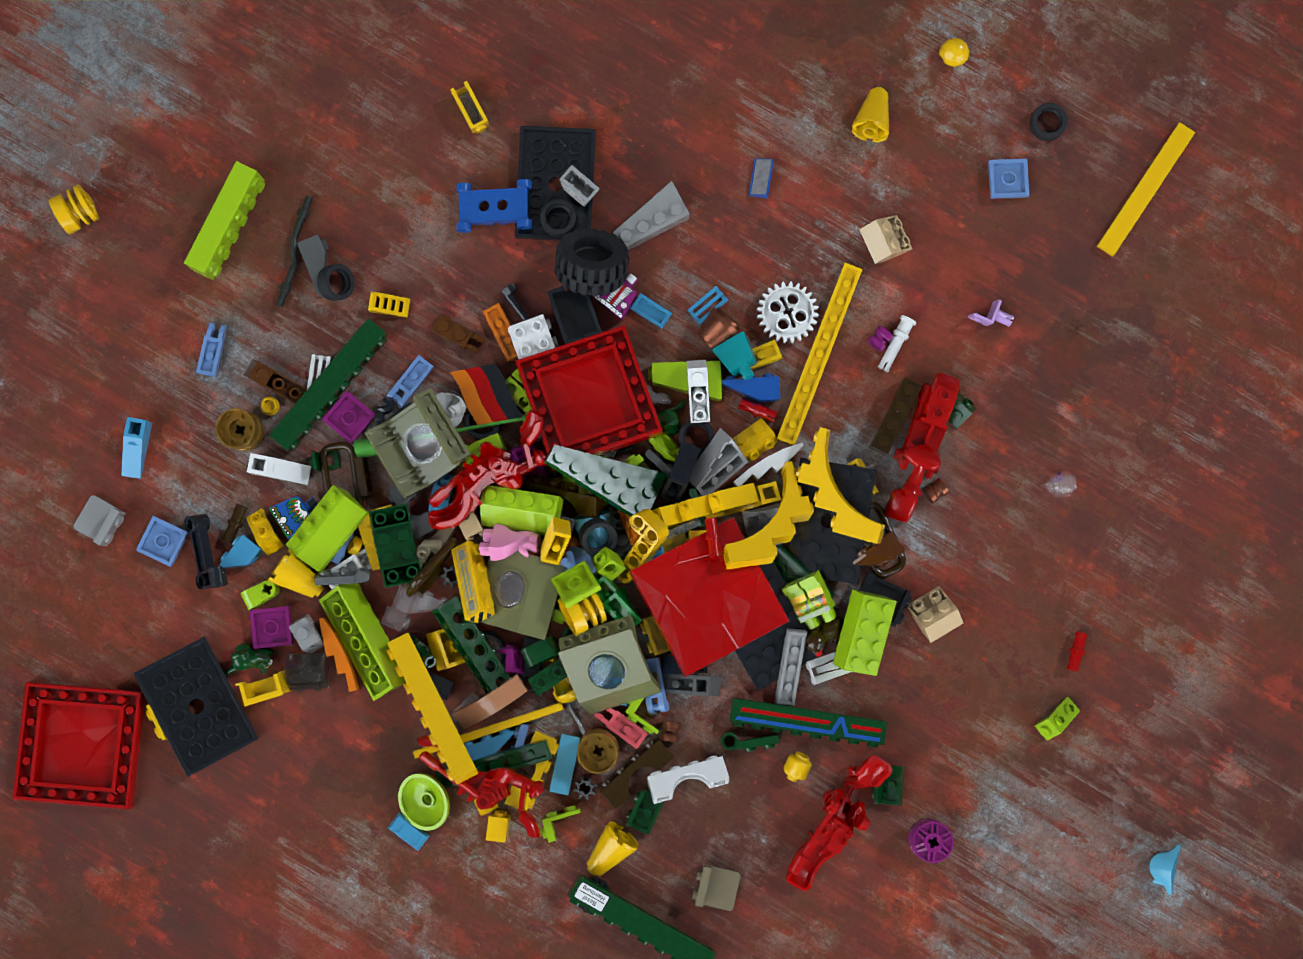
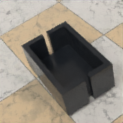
[547,286,602,344]

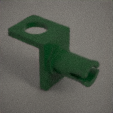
[409,633,436,668]

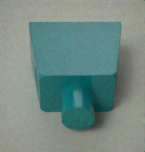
[712,331,757,381]

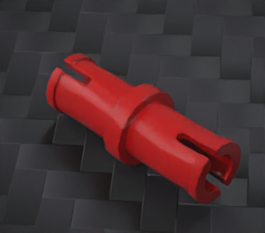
[738,397,778,422]
[705,518,722,559]
[1066,631,1088,672]

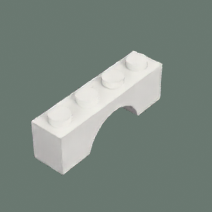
[647,756,729,804]

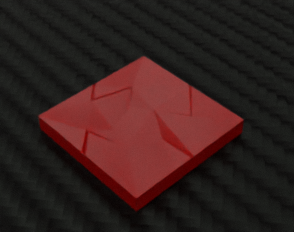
[515,325,663,471]
[629,518,789,677]
[12,682,145,809]

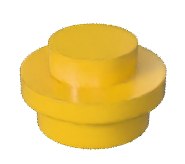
[260,397,280,416]

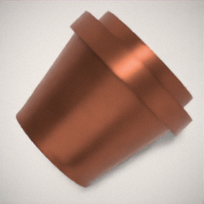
[697,306,741,349]

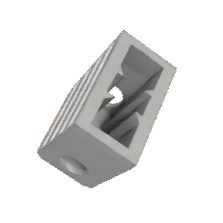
[559,165,600,206]
[289,613,324,654]

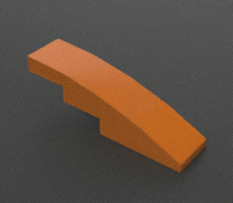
[319,618,360,692]

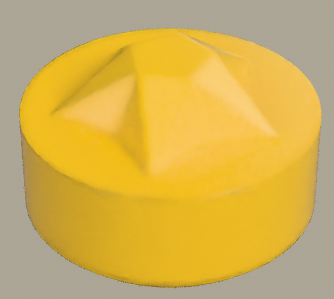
[347,536,363,555]

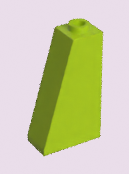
[648,361,722,401]

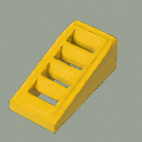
[368,291,411,318]

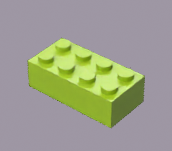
[833,589,897,676]

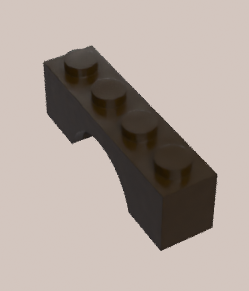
[868,378,922,456]
[525,474,604,518]
[600,739,674,809]

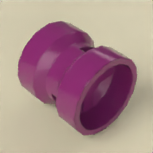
[867,326,893,352]

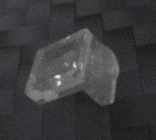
[380,606,411,632]

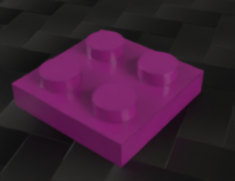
[322,391,375,444]
[250,606,293,649]

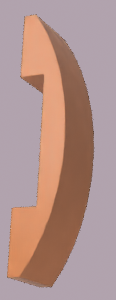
[453,674,528,729]

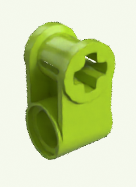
[240,581,280,611]

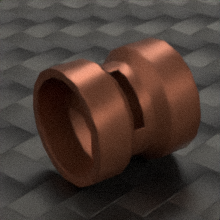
[922,478,949,504]
[660,720,682,742]

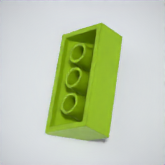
[286,485,368,572]
[480,485,564,536]

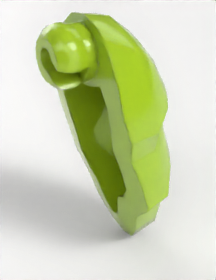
[649,433,679,461]

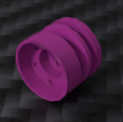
[908,818,954,863]

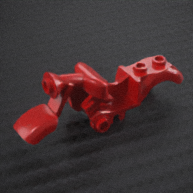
[884,373,960,523]
[428,411,547,530]
[417,735,545,838]
[786,755,892,891]

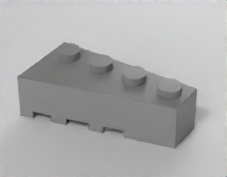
[613,181,690,250]

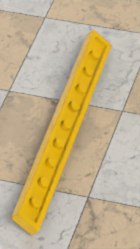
[777,263,863,445]

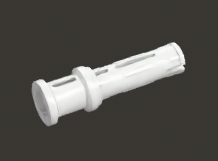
[878,315,916,372]

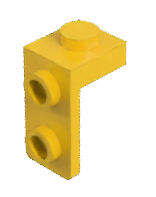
[246,509,284,556]

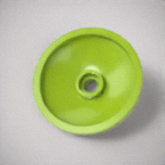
[398,773,450,831]

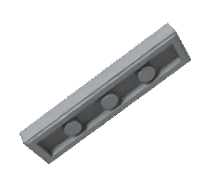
[774,628,807,706]

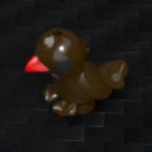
[805,607,844,658]

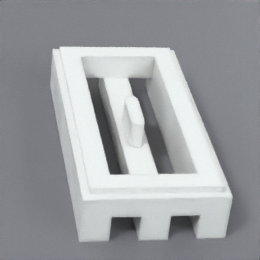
[307,354,332,389]

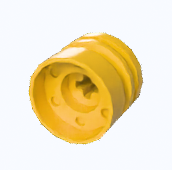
[48,184,99,235]
[558,593,607,636]

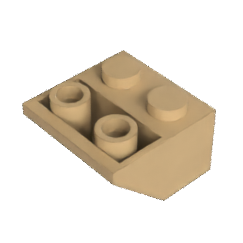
[860,215,912,264]
[907,586,963,643]

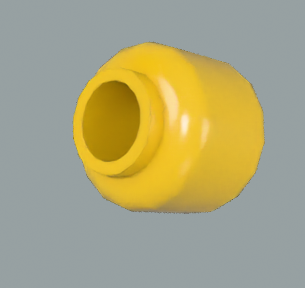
[783,752,812,782]

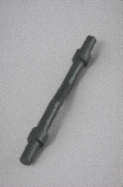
[276,195,313,307]

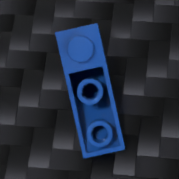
[721,373,781,403]

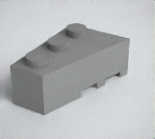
[689,428,748,496]

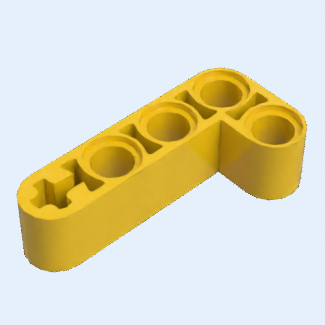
[617,509,669,583]

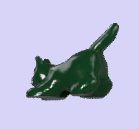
[657,399,686,437]
[224,643,274,676]

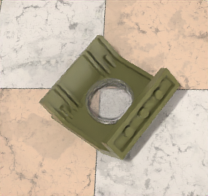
[365,388,471,499]
[481,551,565,640]

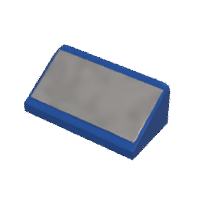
[749,159,774,199]

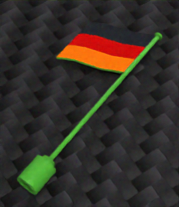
[354,364,526,458]

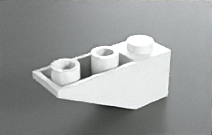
[686,360,710,423]
[247,453,312,485]

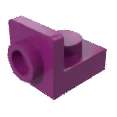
[498,645,524,674]

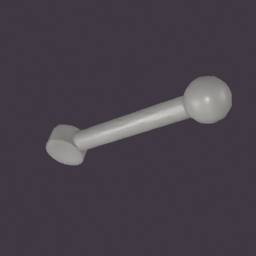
[564,702,586,735]

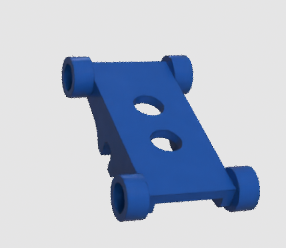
[456,179,532,233]

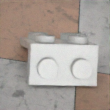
[508,314,559,359]

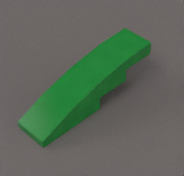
[591,557,642,626]

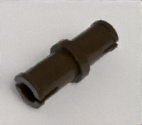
[222,503,248,543]

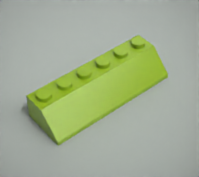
[319,583,406,701]

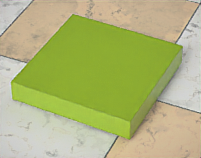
[550,560,601,608]

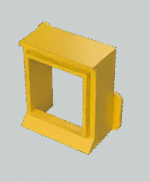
[235,670,291,706]

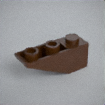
[243,359,307,404]
[852,532,905,566]

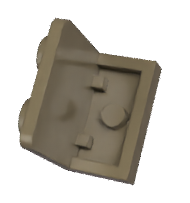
[692,864,740,911]

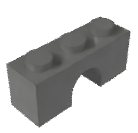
[387,485,437,541]

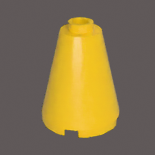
[852,87,889,142]
[268,549,324,598]
[587,821,639,876]

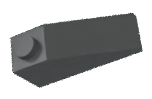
[297,235,329,299]
[662,674,721,696]

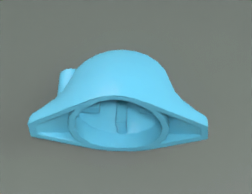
[1150,844,1181,895]

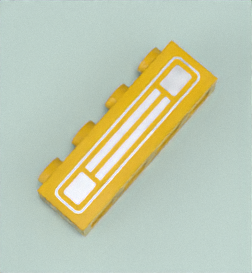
[451,540,495,623]

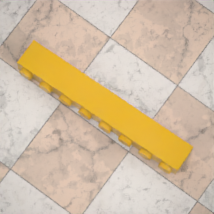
[386,633,478,784]

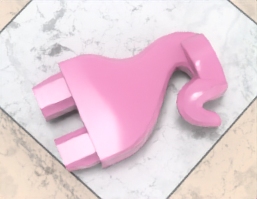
[479,524,541,561]

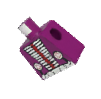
[593,273,638,321]

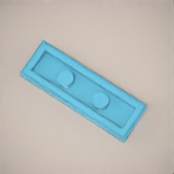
[550,734,581,795]

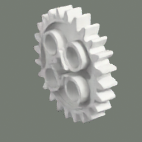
[757,281,819,344]

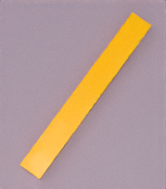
[1097,122,1195,257]
[413,702,564,759]

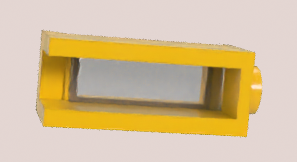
[450,81,489,134]

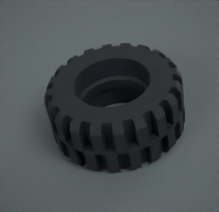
[555,228,629,296]

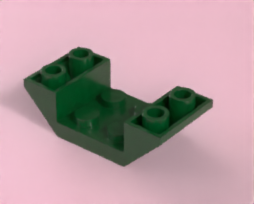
[368,503,424,588]

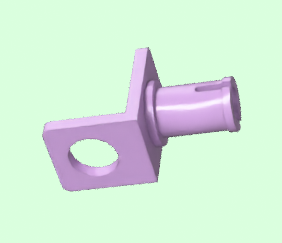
[968,300,1014,327]

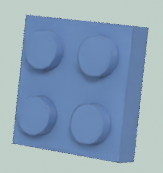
[988,159,1029,199]
[136,516,189,567]

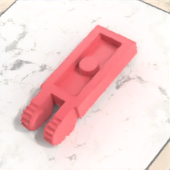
[594,708,648,749]

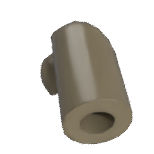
[416,539,443,559]

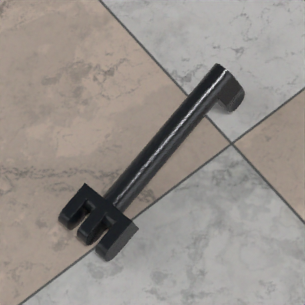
[501,284,530,321]

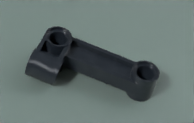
[184,514,228,590]

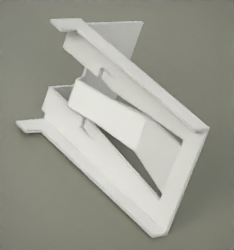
[805,652,851,685]

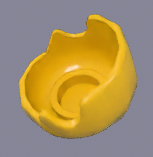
[939,38,970,67]
[553,677,577,703]

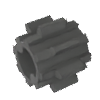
[440,564,458,589]
[573,776,597,800]

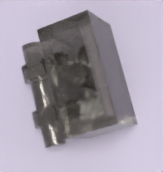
[284,653,329,692]

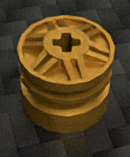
[215,408,264,451]
[577,728,619,774]

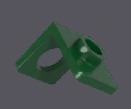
[310,450,340,472]

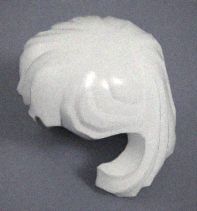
[435,392,466,427]

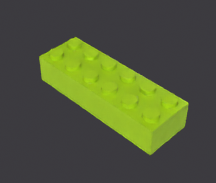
[184,161,265,280]

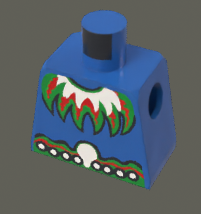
[269,496,318,539]

